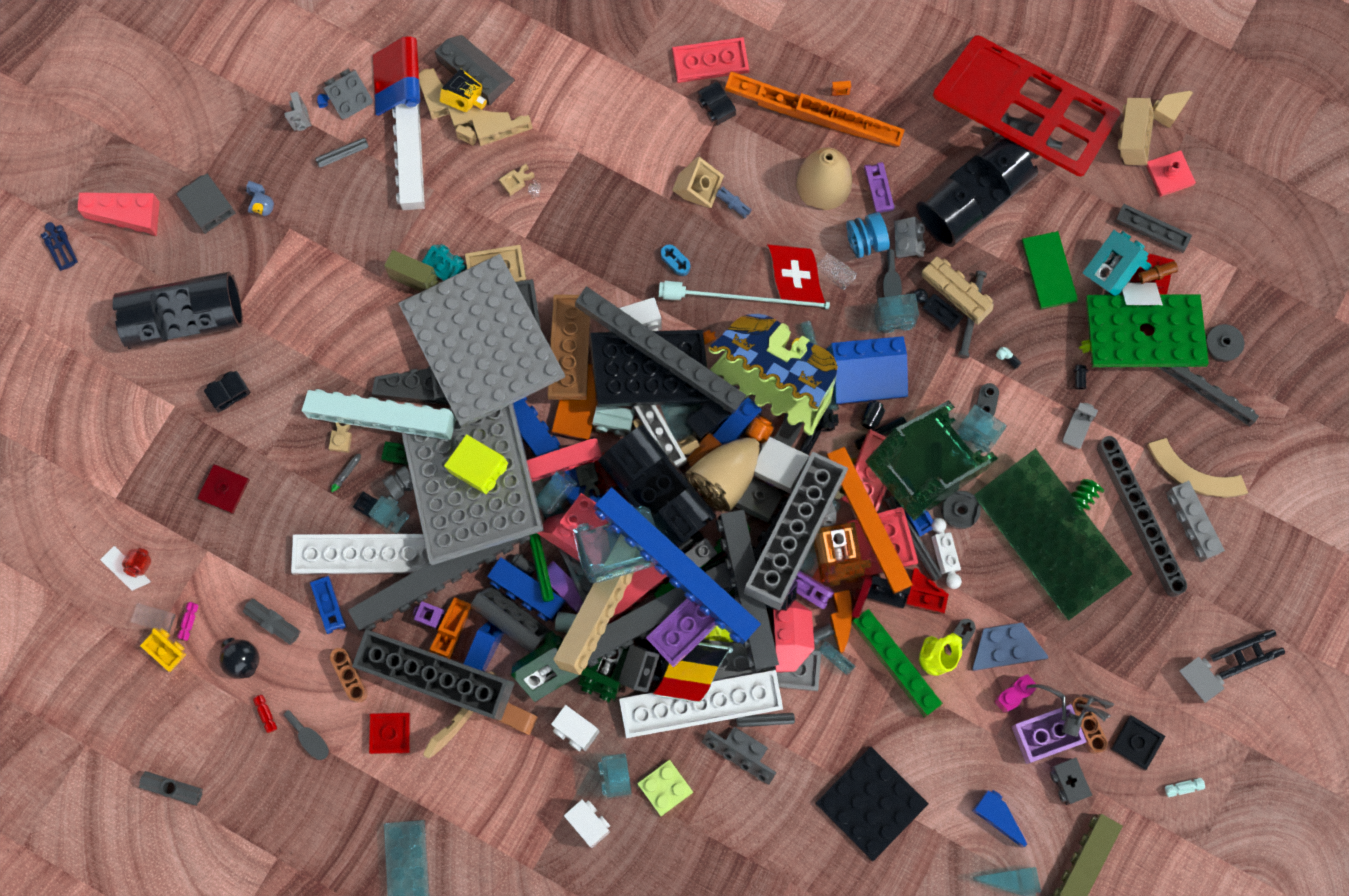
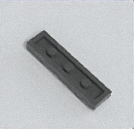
[1115,204,1192,253]

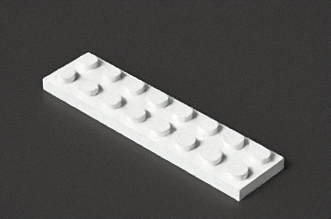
[291,534,429,574]
[619,669,783,738]

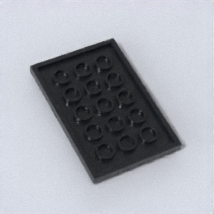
[589,330,712,407]

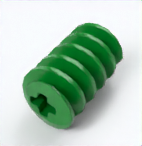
[1062,479,1104,521]

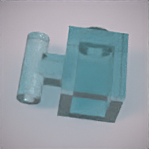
[368,496,410,534]

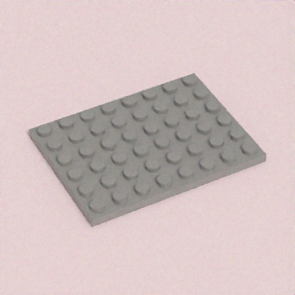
[398,254,565,428]
[402,403,544,565]

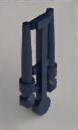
[41,222,78,271]

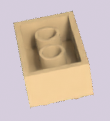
[1118,98,1154,165]

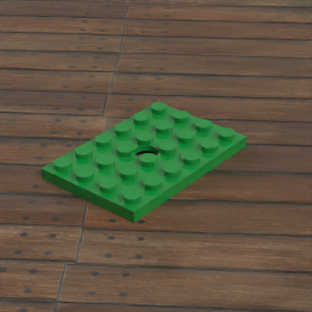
[1086,294,1209,367]

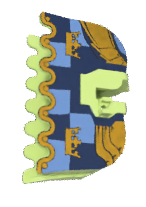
[708,314,838,435]

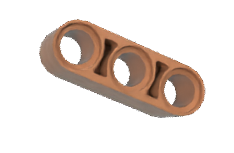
[330,648,368,703]
[1069,697,1108,754]
[495,703,538,735]

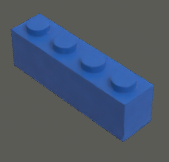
[487,557,566,622]

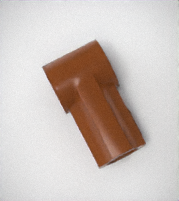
[687,433,723,467]

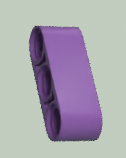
[547,561,583,614]

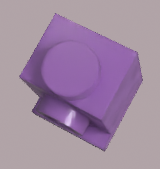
[413,601,446,630]

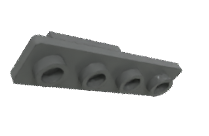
[702,727,776,785]

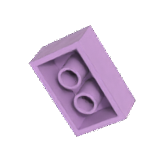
[1011,704,1086,764]

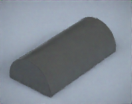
[471,586,551,653]

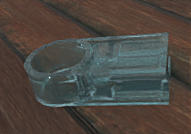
[819,641,856,676]

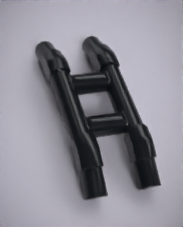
[1210,629,1285,680]

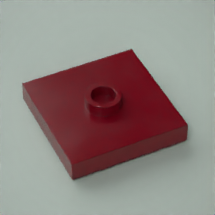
[197,464,250,514]
[852,574,872,618]

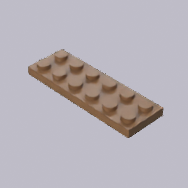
[548,295,591,400]

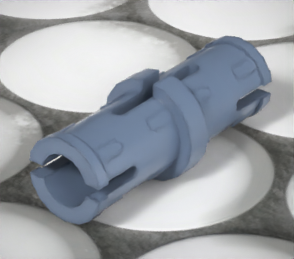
[716,186,752,219]

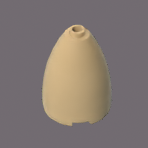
[796,147,852,210]
[686,438,760,513]

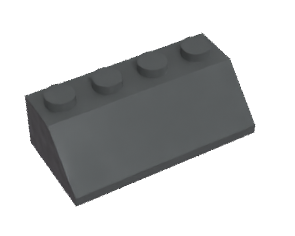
[435,35,515,105]

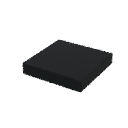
[1110,715,1166,771]

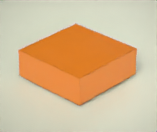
[831,81,851,96]

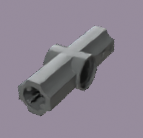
[243,598,301,645]
[139,771,203,806]

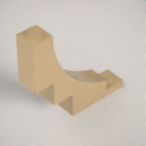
[419,68,532,146]

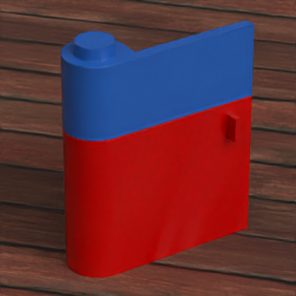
[373,36,421,116]

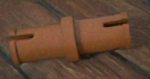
[1138,261,1178,284]

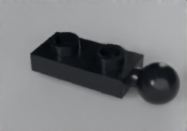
[913,288,964,332]

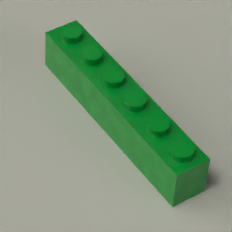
[851,609,943,718]

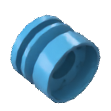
[846,212,890,258]

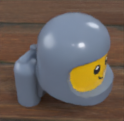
[246,181,274,216]

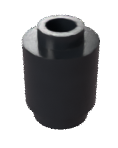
[860,401,886,430]

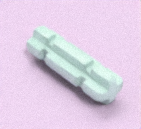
[1165,778,1205,797]

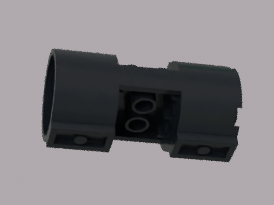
[916,135,1038,247]
[113,271,243,349]
[598,425,717,547]

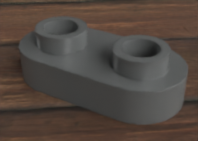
[975,383,999,421]

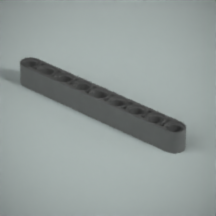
[1097,436,1187,597]

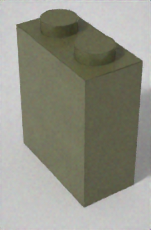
[384,250,439,292]

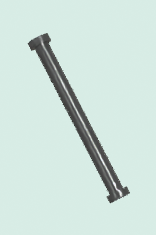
[958,271,987,359]

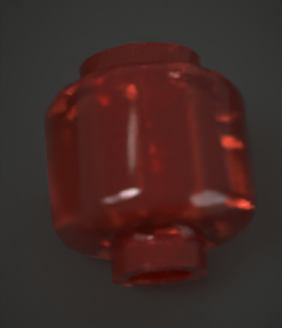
[122,547,152,578]

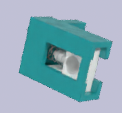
[1082,230,1152,296]

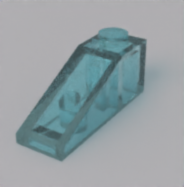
[973,867,1041,896]

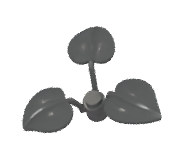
[1026,684,1114,737]

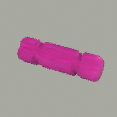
[177,602,198,641]

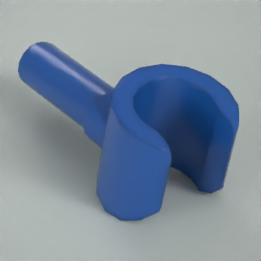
[317,94,329,108]

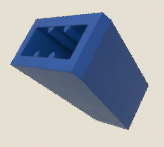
[463,621,504,671]

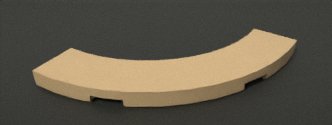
[1147,438,1248,498]
[423,671,497,759]

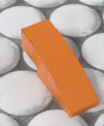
[830,590,852,655]
[429,597,471,659]

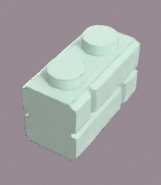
[592,406,635,437]

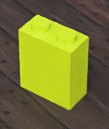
[444,434,508,495]

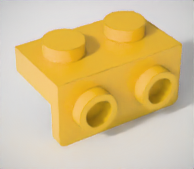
[140,628,187,672]

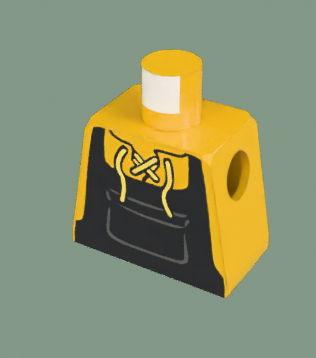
[439,68,487,112]

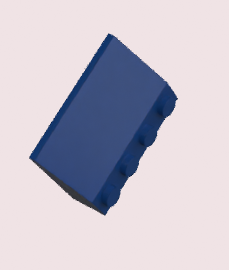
[826,336,908,405]

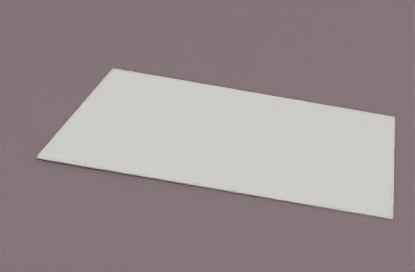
[100,546,151,591]

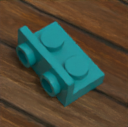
[422,244,467,281]

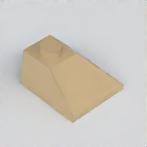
[672,157,724,208]

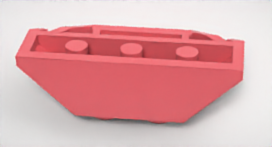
[537,512,610,574]
[771,600,815,672]

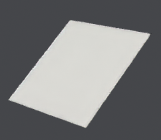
[1122,283,1163,305]

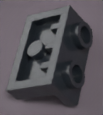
[867,575,911,609]

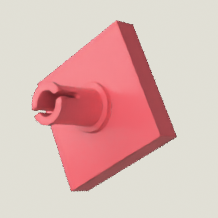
[1146,150,1196,197]

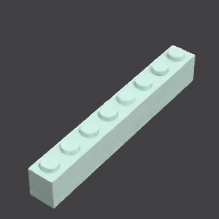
[302,389,456,440]

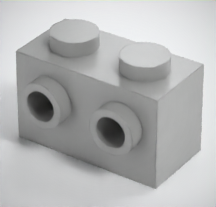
[1180,657,1225,703]

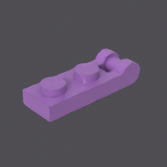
[864,162,894,213]
[795,571,834,609]

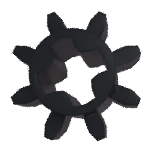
[817,409,839,432]

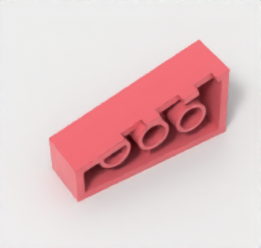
[78,193,160,236]

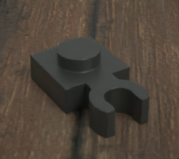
[575,462,600,498]

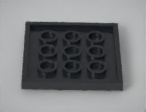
[815,747,929,862]

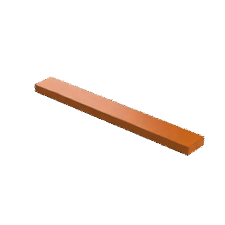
[827,447,912,594]

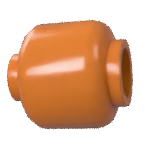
[745,415,773,443]

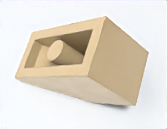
[1152,91,1193,128]

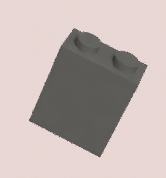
[176,173,236,234]

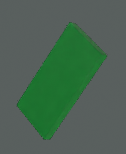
[1021,231,1078,310]

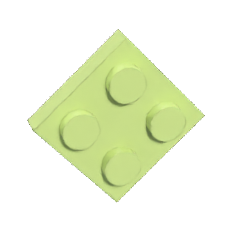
[637,760,693,816]

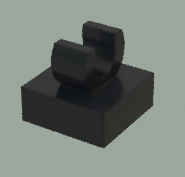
[353,491,380,518]

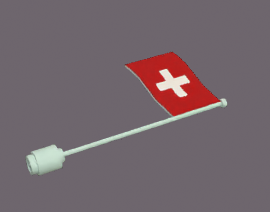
[659,244,830,309]

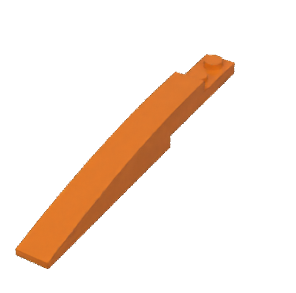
[724,71,905,147]

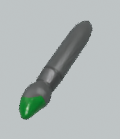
[331,454,361,492]

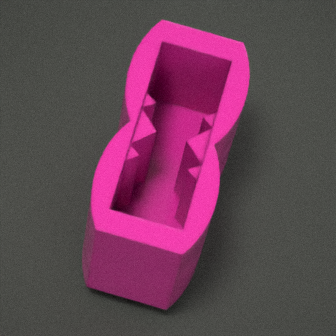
[995,674,1036,713]

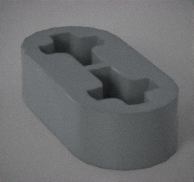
[947,619,976,652]

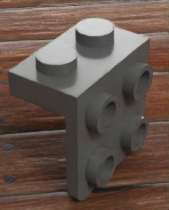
[322,68,373,119]

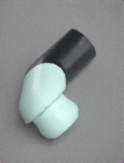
[996,347,1022,370]

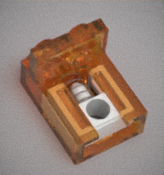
[814,522,871,586]

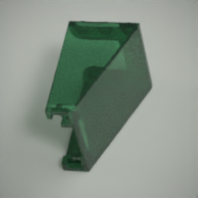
[865,400,998,521]

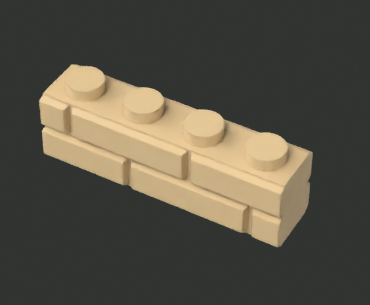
[922,256,993,325]

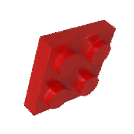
[369,713,411,754]

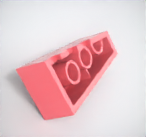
[608,559,668,623]

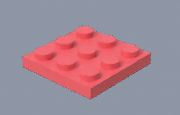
[847,507,919,579]

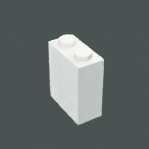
[754,437,810,494]

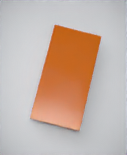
[552,364,597,441]

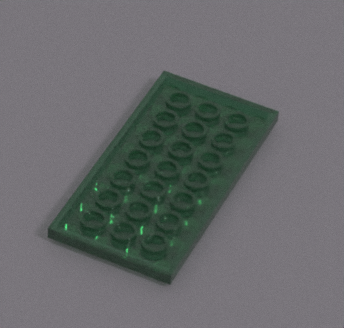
[974,448,1133,621]

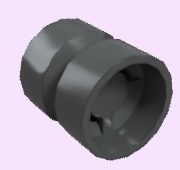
[382,465,413,501]

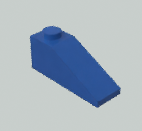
[713,397,762,445]
[972,790,1027,848]

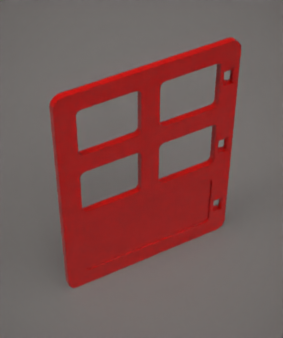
[932,35,1121,177]

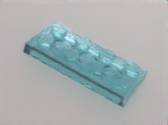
[384,820,430,896]

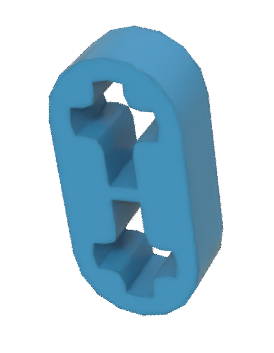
[661,244,690,276]

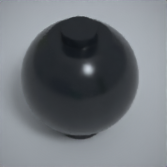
[219,638,260,679]

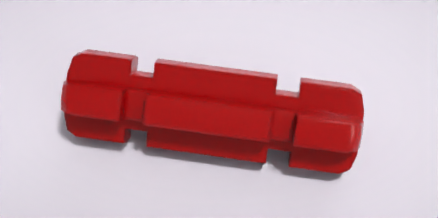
[253,695,277,733]

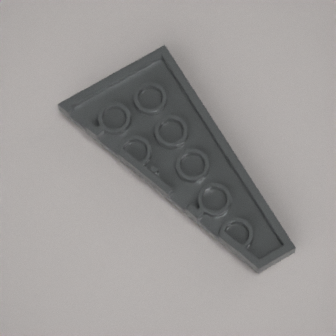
[372,366,449,405]

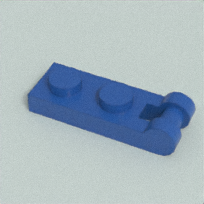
[310,576,347,634]

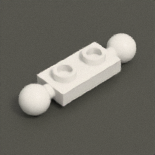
[931,518,962,589]

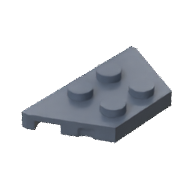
[972,623,1048,671]

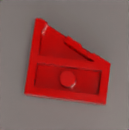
[906,568,949,614]

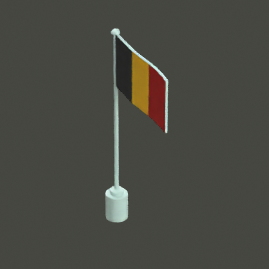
[555,612,733,703]

